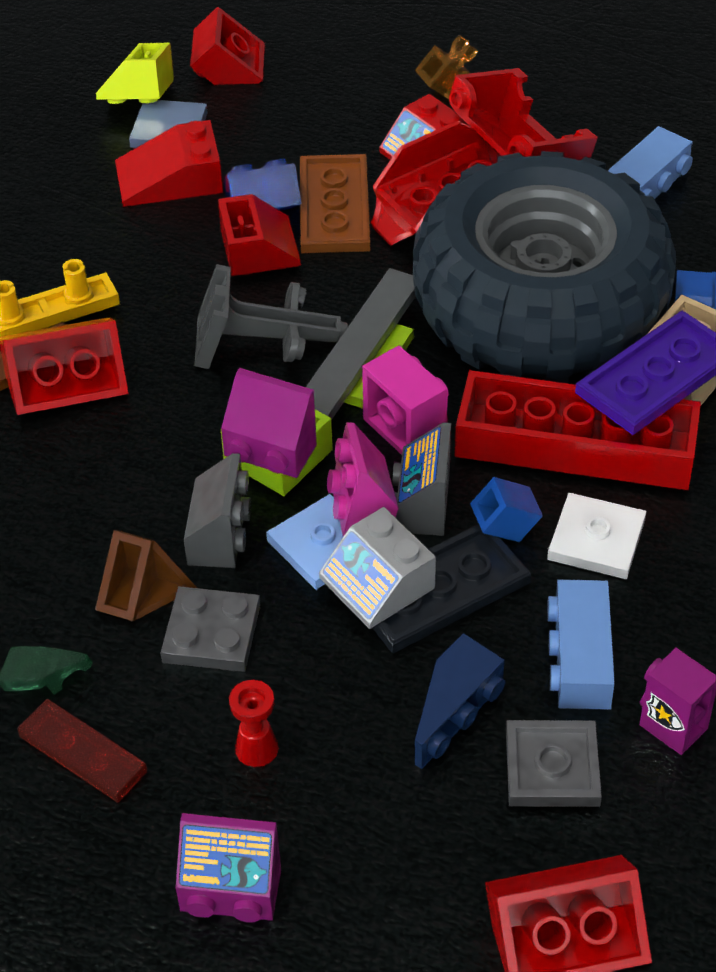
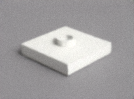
[547,493,647,579]

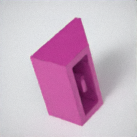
[327,422,398,536]

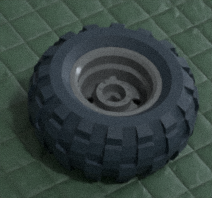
[413,151,676,383]

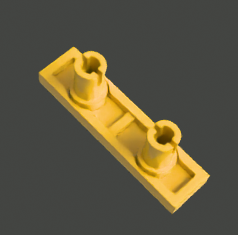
[0,259,120,337]

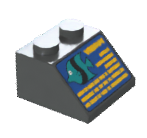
[392,423,451,536]

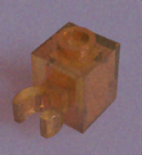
[415,35,477,99]

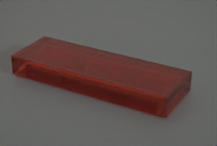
[17,699,147,803]

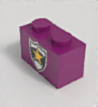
[639,648,716,755]

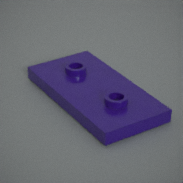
[575,310,716,435]

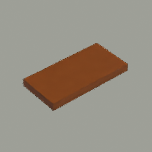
[300,154,370,253]

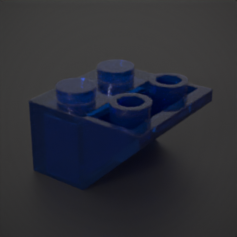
[222,159,302,211]

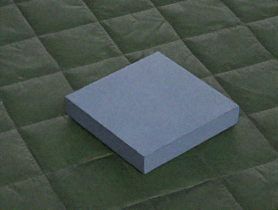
[129,100,208,148]

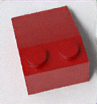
[115,120,223,207]

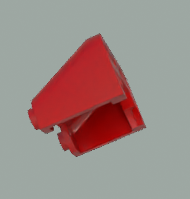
[449,68,598,160]

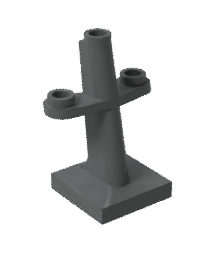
[194,264,348,369]

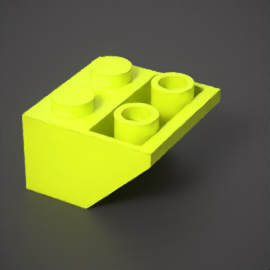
[96,43,174,104]

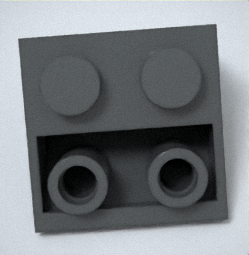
[184,453,251,568]

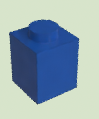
[470,477,543,542]

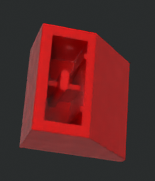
[218,194,301,276]

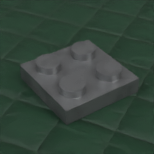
[161,586,260,672]
[506,720,602,807]

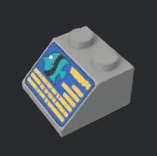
[319,507,436,629]

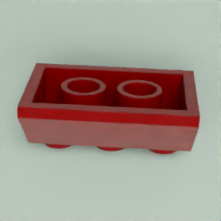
[0,318,129,415]
[485,855,652,972]

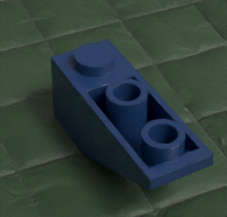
[415,633,505,769]

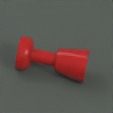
[229,680,279,767]

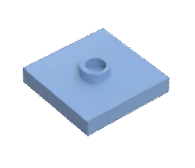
[266,494,344,590]

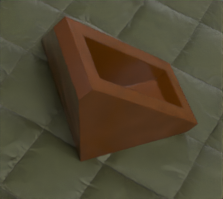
[95,530,197,621]

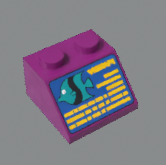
[176,813,281,922]

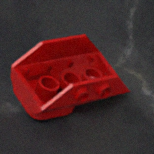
[370,120,502,246]

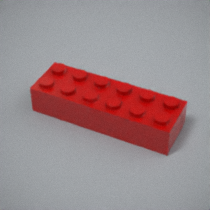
[455,370,701,490]

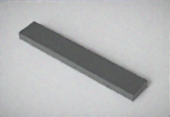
[306,268,416,421]

